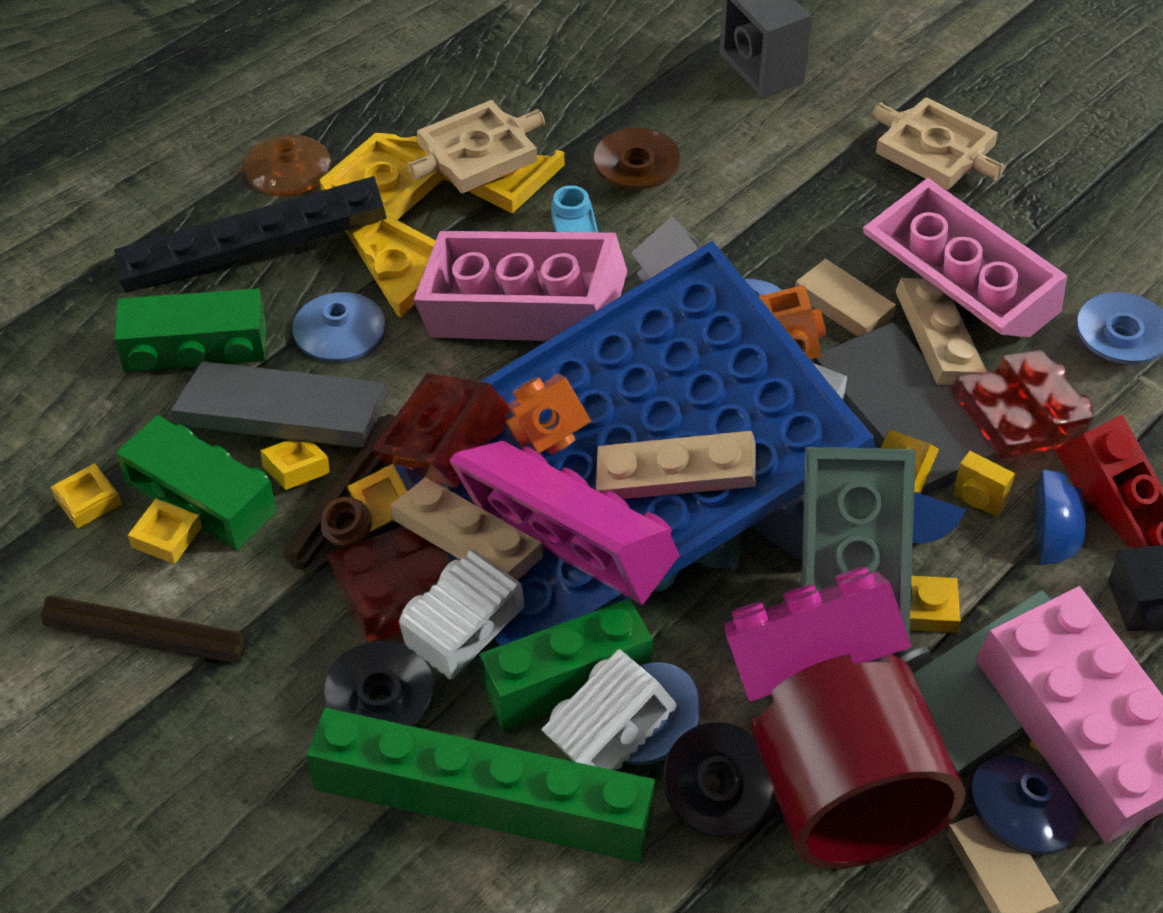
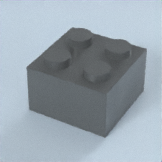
[719,0,812,98]

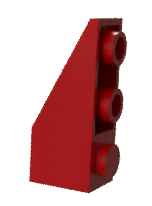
[1055,414,1163,548]

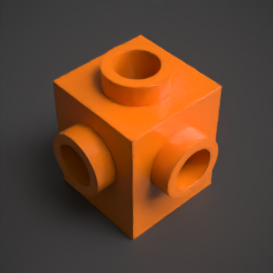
[758,285,826,359]
[505,373,592,454]

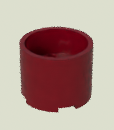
[751,654,966,869]

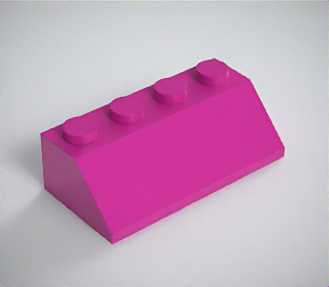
[449,441,680,605]

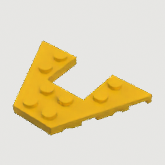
[319,133,565,317]

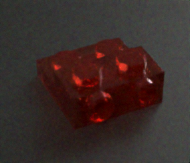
[951,350,1095,459]
[372,373,510,488]
[327,526,451,643]

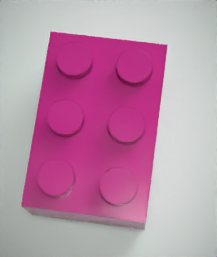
[724,566,912,702]

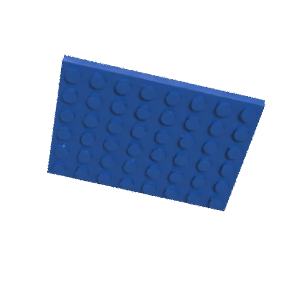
[378,240,876,646]

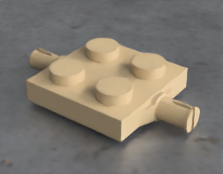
[871,97,1005,190]
[407,100,545,194]

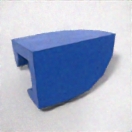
[1033,469,1087,565]
[913,492,967,544]

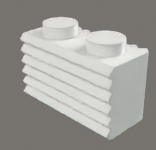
[399,549,525,679]
[541,649,677,770]

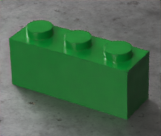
[115,288,266,372]
[116,415,277,551]
[479,598,653,732]

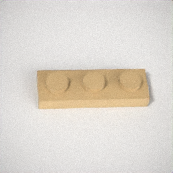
[895,278,987,387]
[596,431,756,499]
[390,477,543,580]

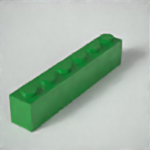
[306,708,655,863]

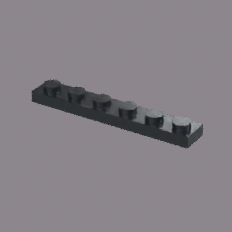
[114,176,387,293]

